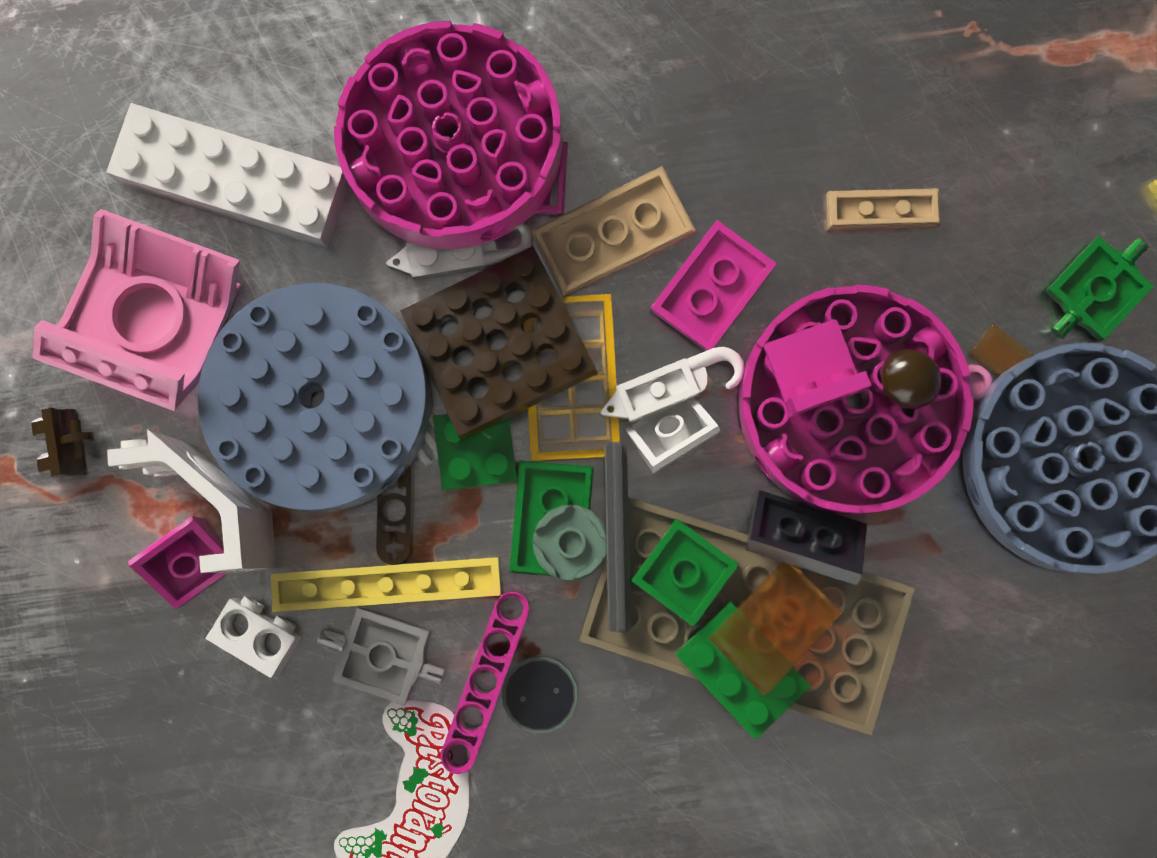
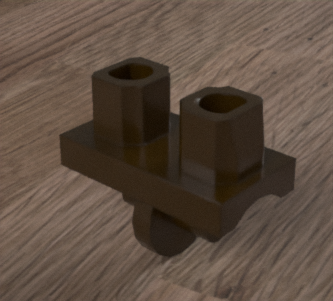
[31,407,95,477]

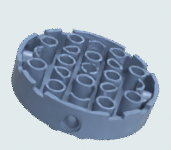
[198,283,432,513]
[962,343,1157,574]

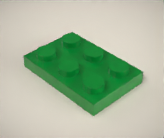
[674,601,811,740]

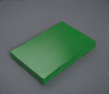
[509,460,594,579]

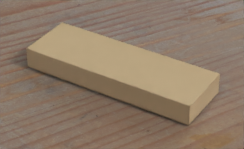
[826,188,941,230]

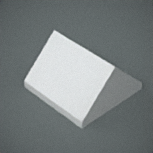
[622,397,721,474]

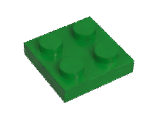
[432,414,517,491]
[631,518,739,627]

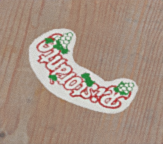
[334,700,469,858]

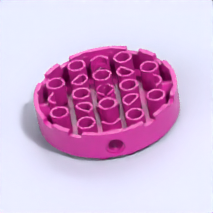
[334,21,563,249]
[738,285,974,515]

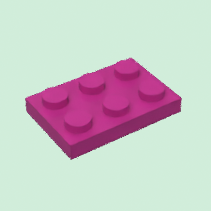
[650,220,777,351]

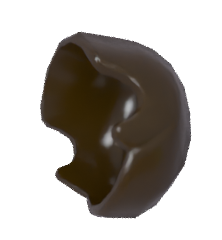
[879,349,941,409]

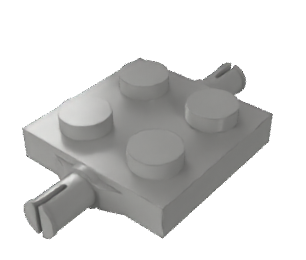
[317,607,445,705]

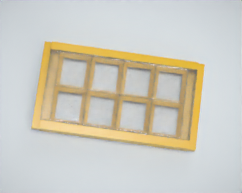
[524,294,620,461]

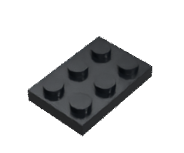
[746,490,867,585]

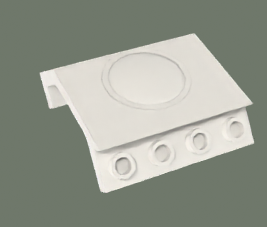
[107,429,277,573]

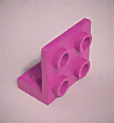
[764,319,871,417]

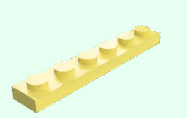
[271,557,501,612]

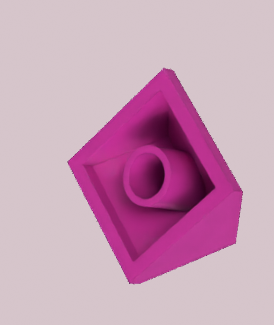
[128,516,226,610]

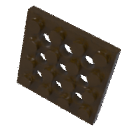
[400,246,598,441]

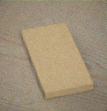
[531,166,696,296]

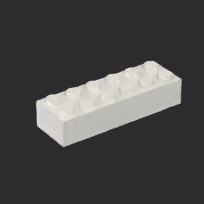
[106,103,349,249]

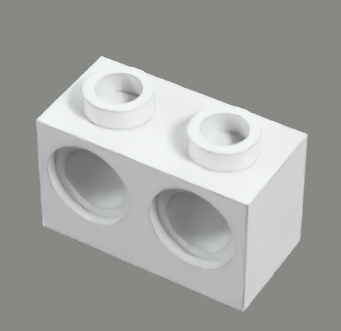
[205,595,302,678]

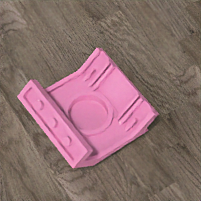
[33,209,242,411]

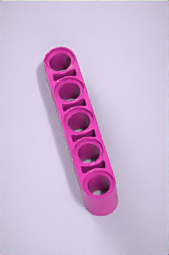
[440,591,529,774]

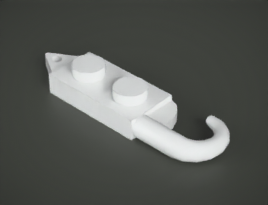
[386,223,533,280]
[600,347,745,423]

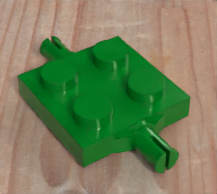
[1044,236,1154,342]

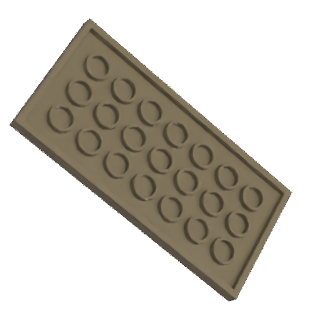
[579,497,915,736]

